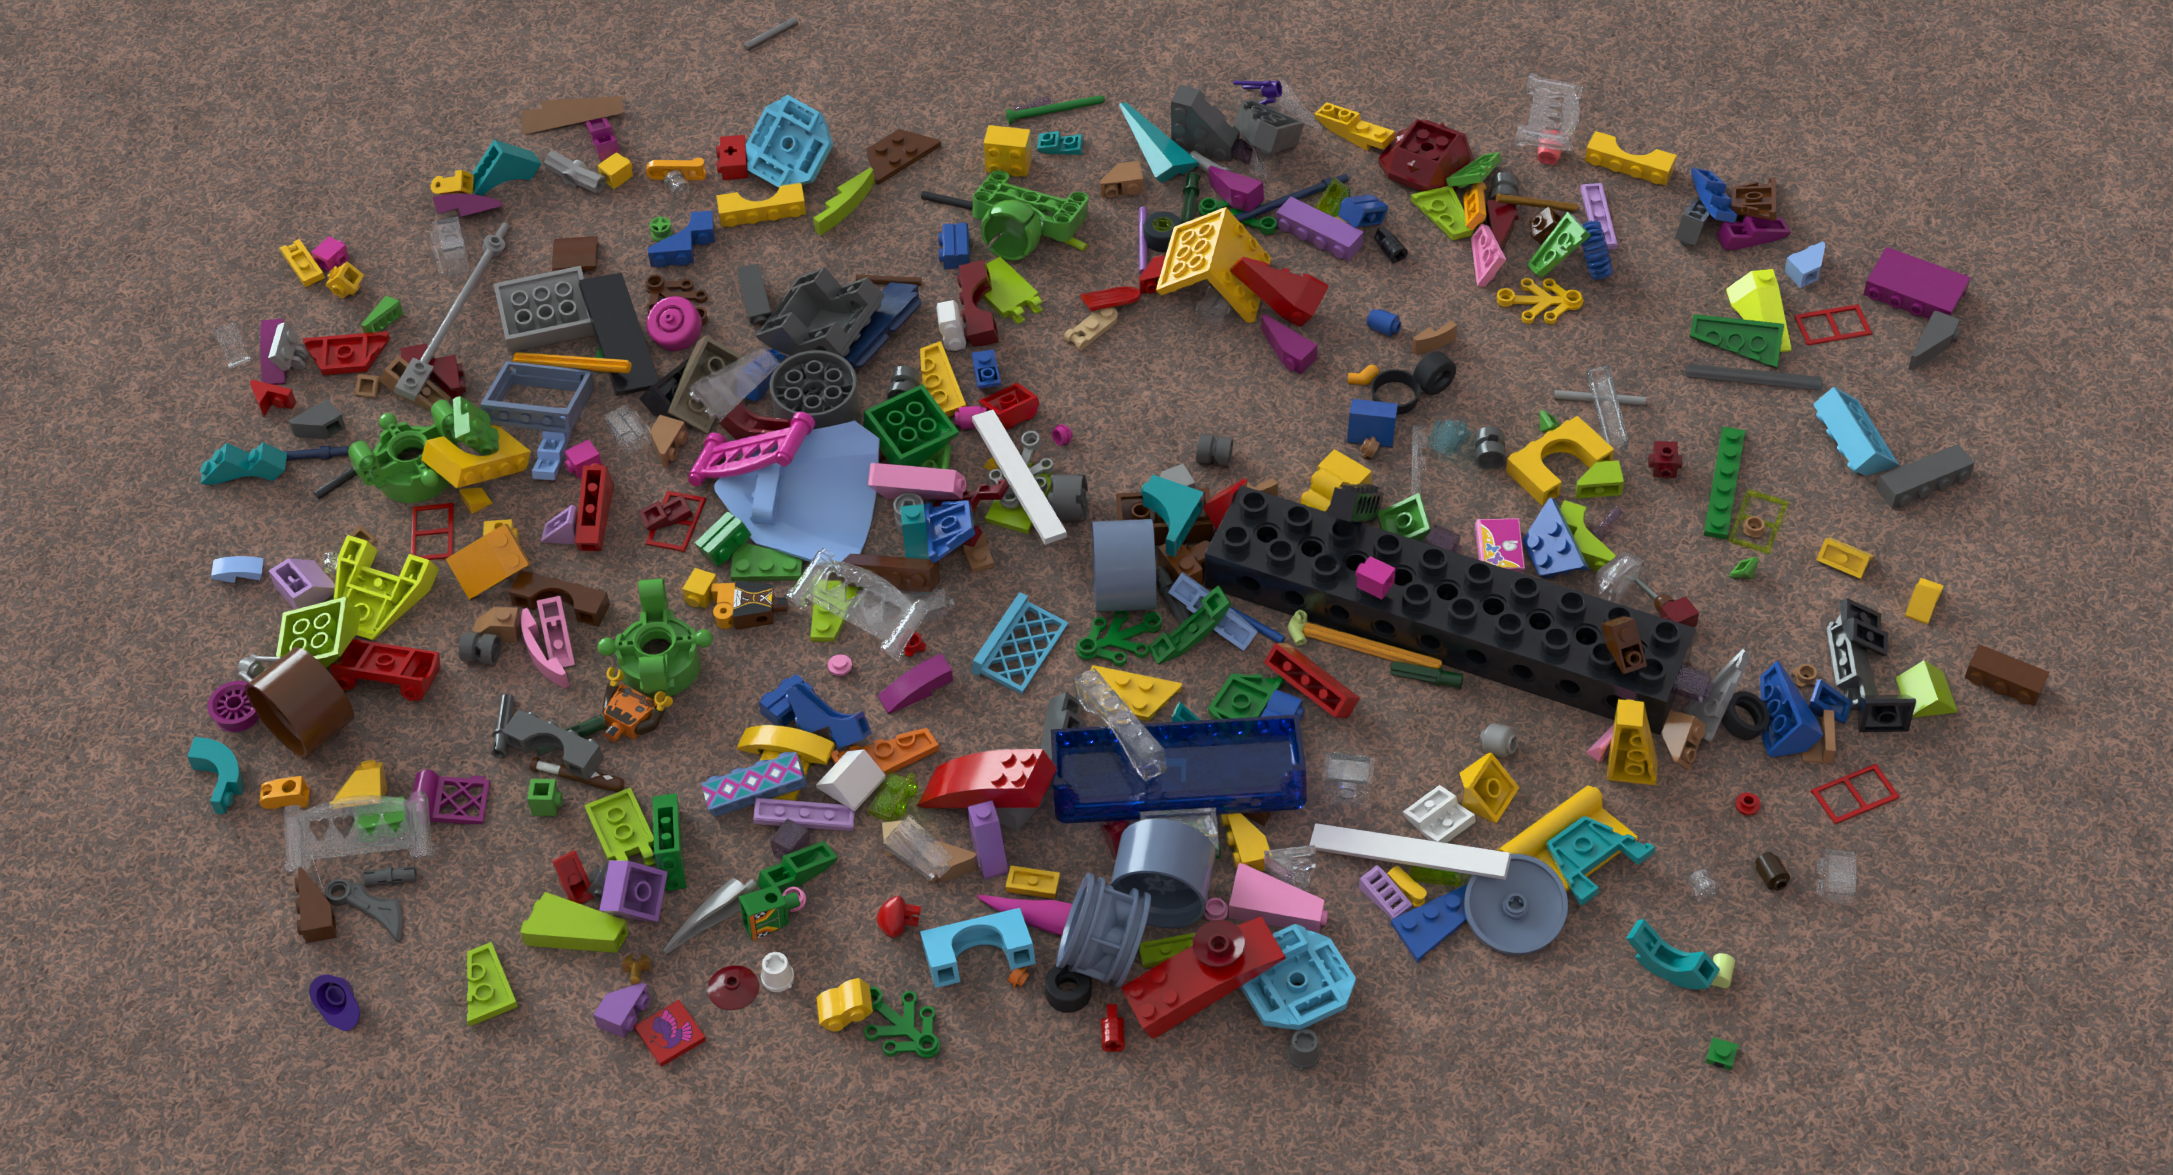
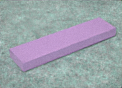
[1580,183,1618,250]
[753,798,855,831]

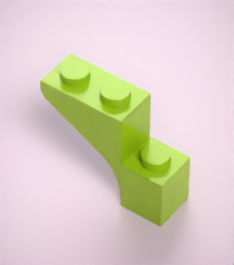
[1560,500,1616,575]

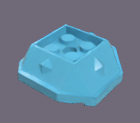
[746,95,834,188]
[1240,924,1356,1030]

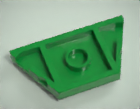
[1208,673,1285,749]

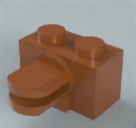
[1158,541,1211,585]

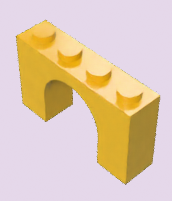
[1506,416,1614,506]
[421,425,531,488]

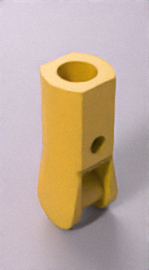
[1387,866,1427,908]

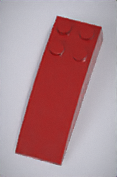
[917,749,1057,808]
[1121,916,1286,1039]

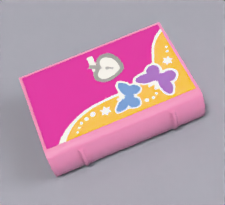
[1475,518,1525,574]

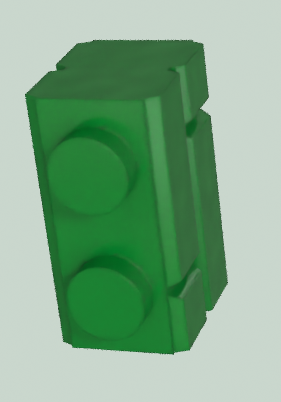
[695,511,752,567]

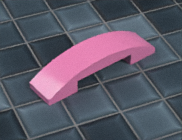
[521,608,569,688]

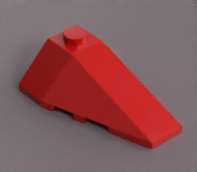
[1230,256,1329,326]

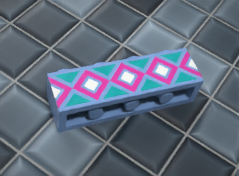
[701,752,808,817]

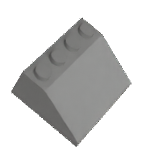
[494,266,595,353]

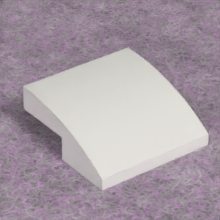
[1403,785,1476,843]

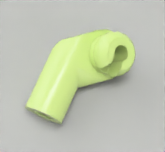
[1288,610,1307,646]

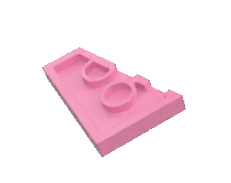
[1471,224,1506,287]

